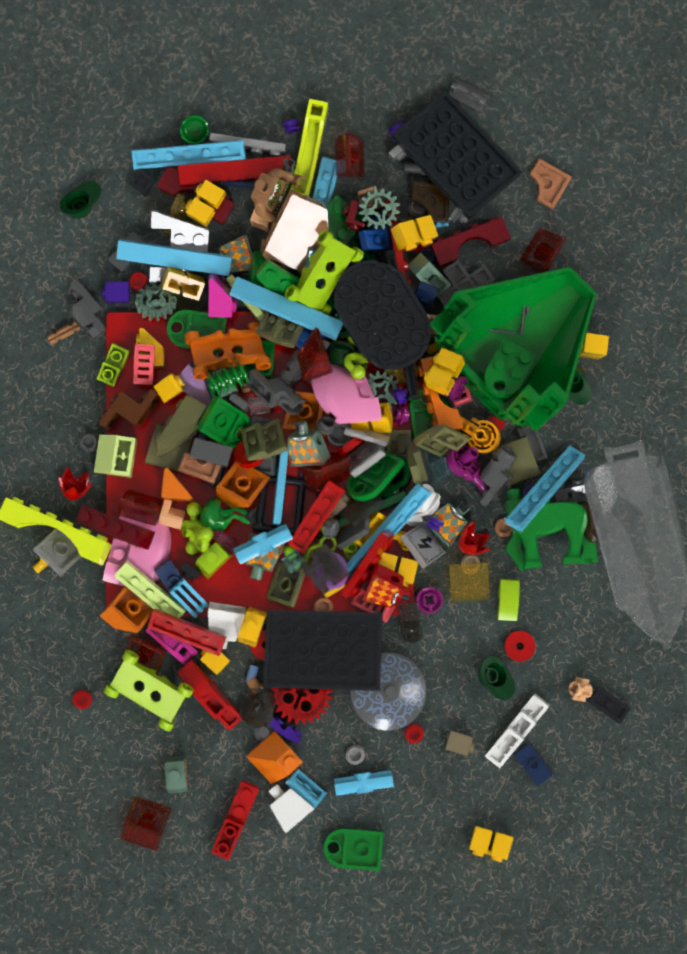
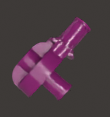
[445,444,489,493]

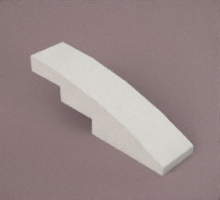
[485,693,550,768]

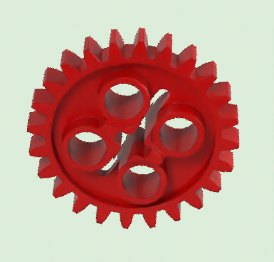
[270,688,333,725]

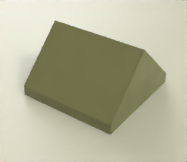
[266,562,307,608]

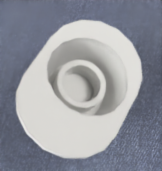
[406,484,441,526]

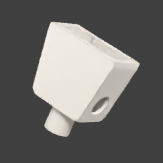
[208,602,246,649]
[269,784,314,833]

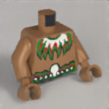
[251,168,306,225]

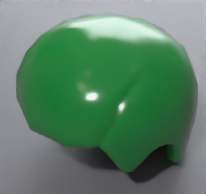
[180,115,209,144]

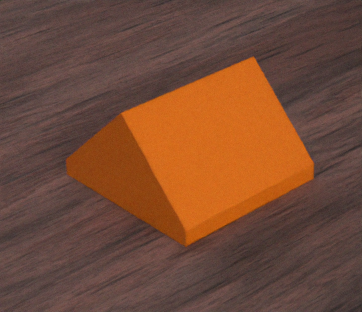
[162,468,194,502]

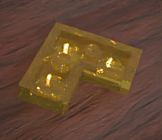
[164,194,187,237]

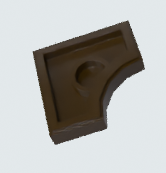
[411,181,449,223]

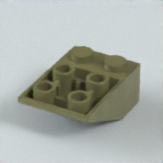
[156,395,207,457]

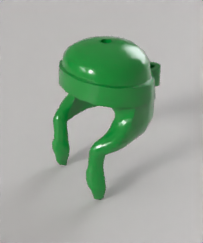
[200,498,250,532]

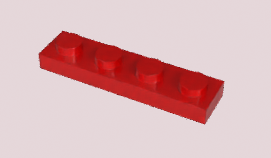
[288,479,346,554]
[340,531,394,598]
[147,609,227,656]

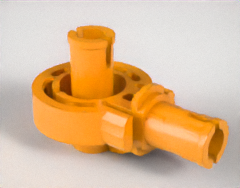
[460,416,501,454]

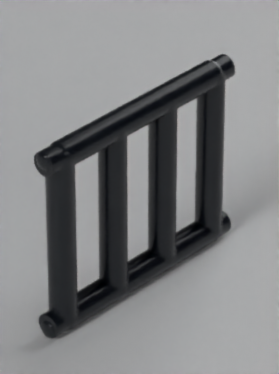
[252,475,327,538]

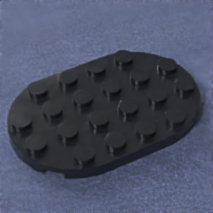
[334,260,431,370]

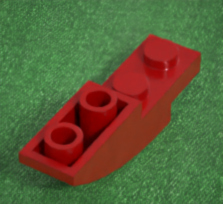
[177,659,244,731]
[211,780,260,861]

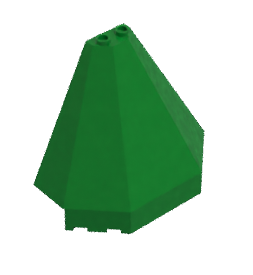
[429,267,597,431]

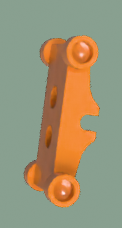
[184,322,271,380]

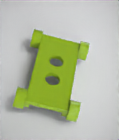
[285,229,364,315]
[103,650,194,731]

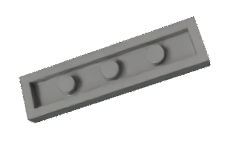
[209,133,286,157]

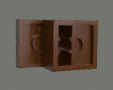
[99,389,161,431]

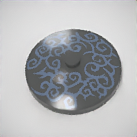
[349,652,426,730]

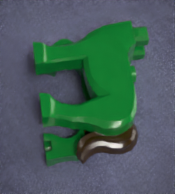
[504,489,602,571]

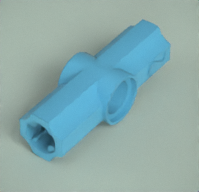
[233,524,293,564]
[334,770,394,795]

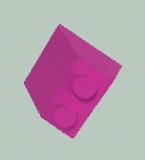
[209,274,238,318]

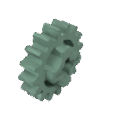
[358,188,400,230]
[135,283,177,321]
[367,371,401,410]

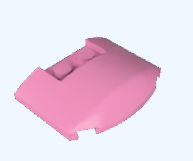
[311,362,382,424]
[103,506,171,586]

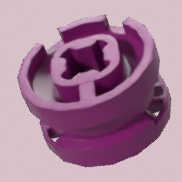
[440,376,467,402]
[416,587,443,614]

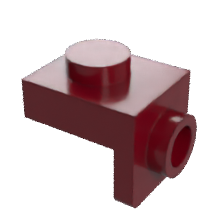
[342,200,365,231]

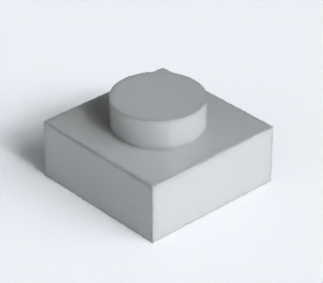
[388,145,407,162]

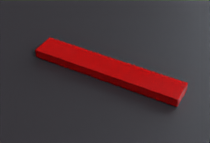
[177,155,291,186]

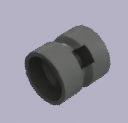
[327,423,352,448]

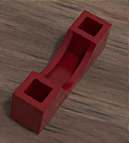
[157,166,235,226]
[431,216,511,268]
[75,505,155,550]

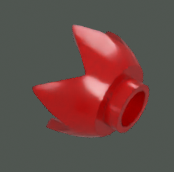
[58,467,92,500]
[458,521,491,555]

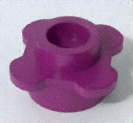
[393,404,409,425]

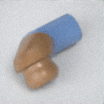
[246,665,264,693]

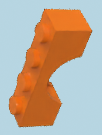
[416,356,463,432]

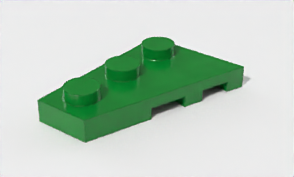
[256,258,303,304]

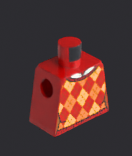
[362,563,412,608]

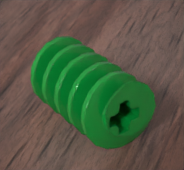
[206,361,249,397]

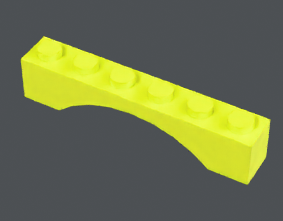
[290,99,328,197]
[0,497,112,566]

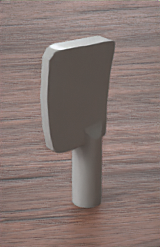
[344,427,390,447]

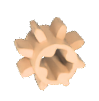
[569,677,593,702]

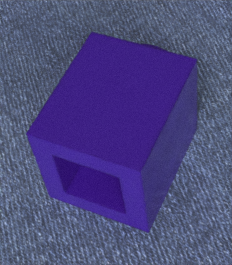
[102,282,130,304]

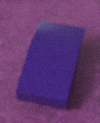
[265,715,302,743]

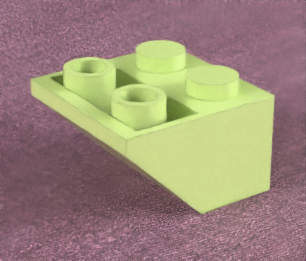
[94,435,138,478]

